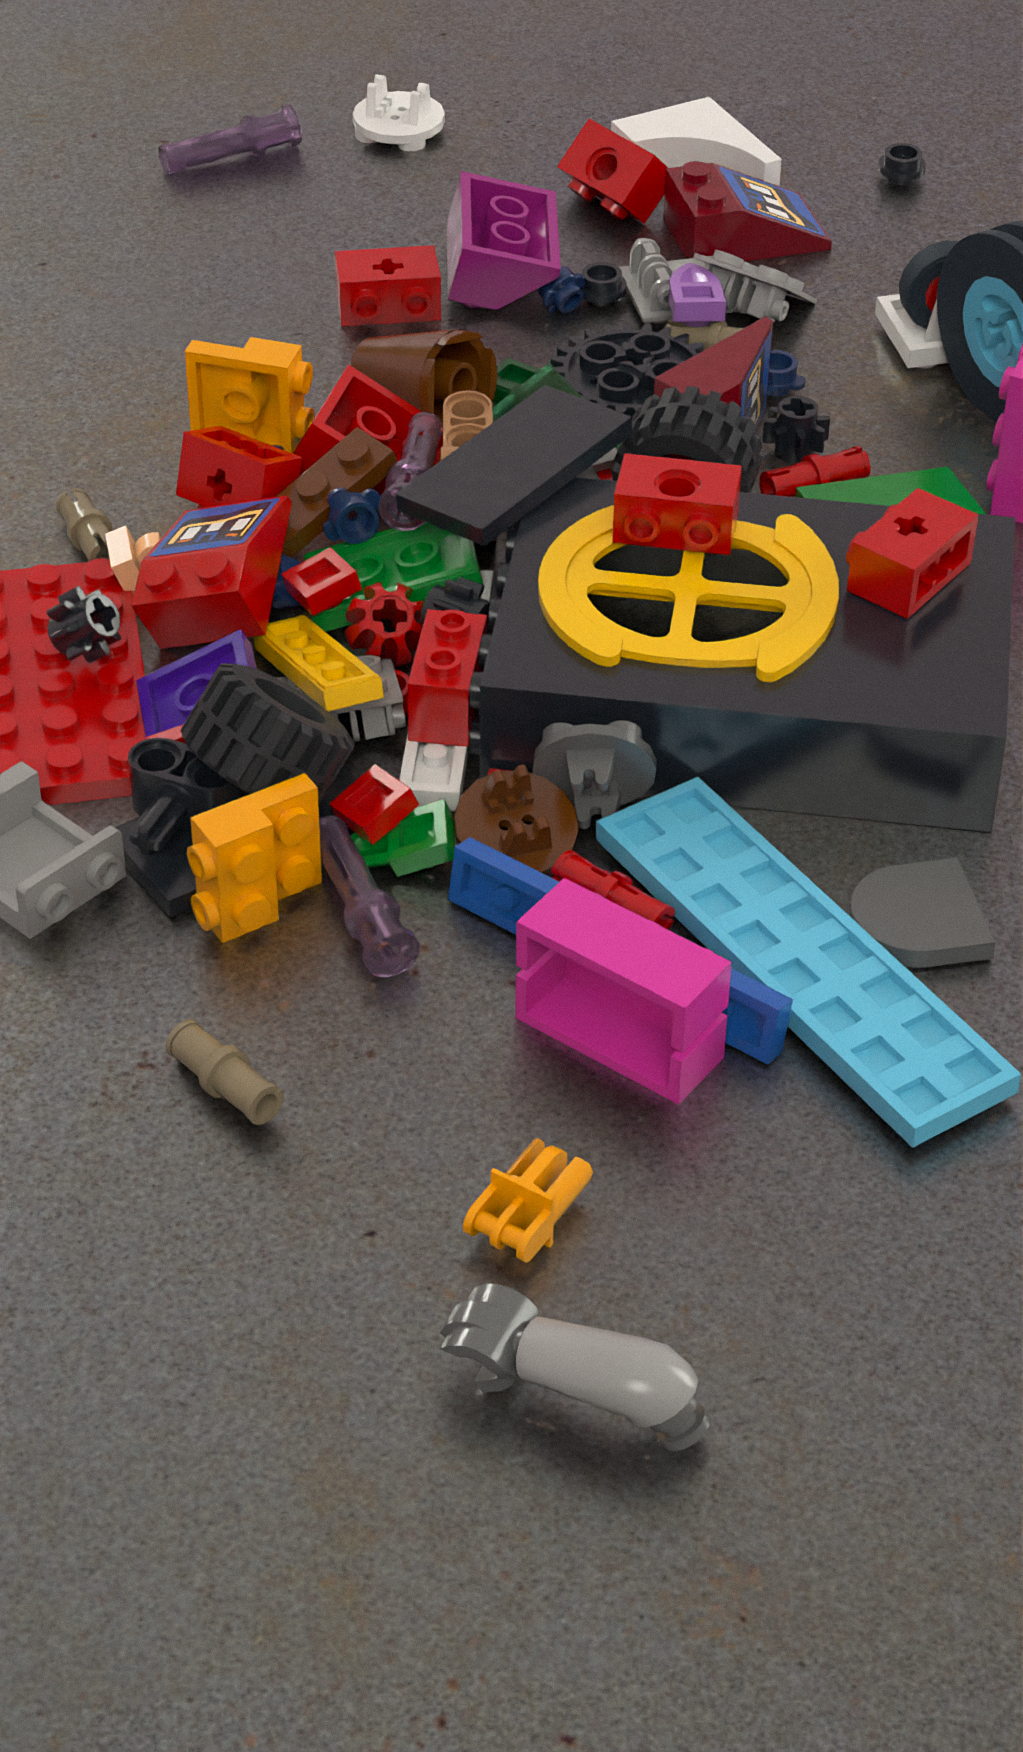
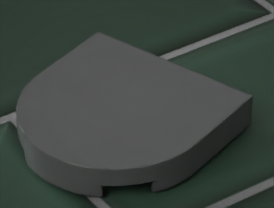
[849,857,996,967]

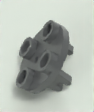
[532,720,657,829]

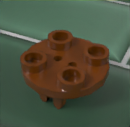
[453,765,579,875]

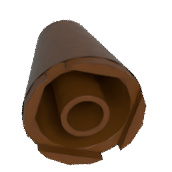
[351,329,498,425]

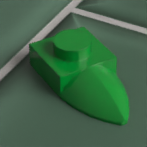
[329,799,455,877]

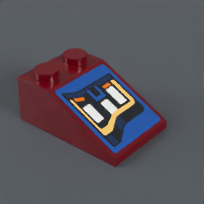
[663,161,832,262]
[654,317,773,461]

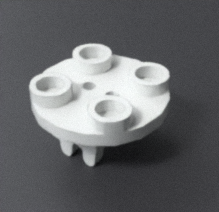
[352,74,445,151]

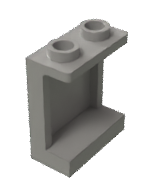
[0,761,126,939]

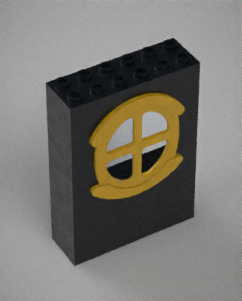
[469,477,1015,832]

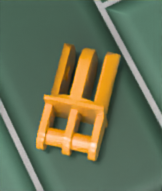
[463,1138,593,1263]

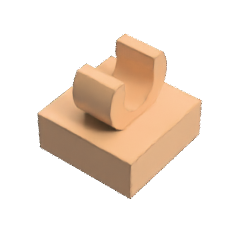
[105,526,161,595]

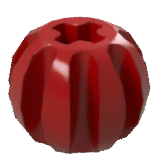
[344,582,424,669]

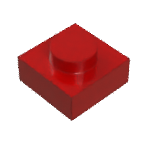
[281,547,362,616]
[329,764,420,845]

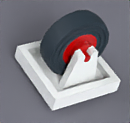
[875,240,959,368]

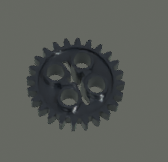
[549,322,704,419]

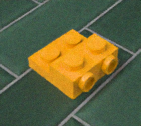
[185,337,315,454]
[187,773,322,943]

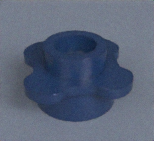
[767,350,806,397]
[322,487,382,544]

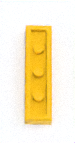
[253,615,384,712]

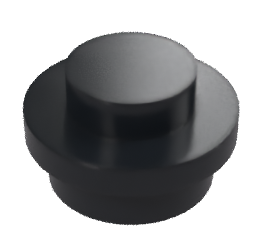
[878,143,926,185]
[581,262,627,307]

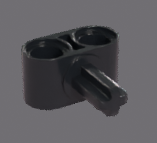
[128,737,242,856]

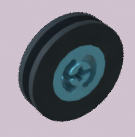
[937,221,1023,423]

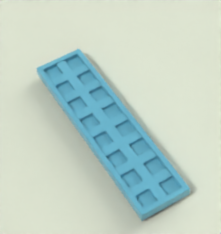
[596,777,1021,1148]

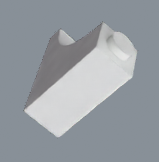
[611,97,782,186]

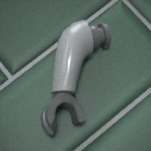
[439,1284,710,1451]

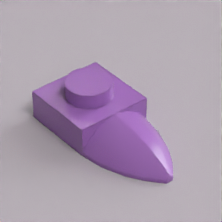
[669,263,726,327]

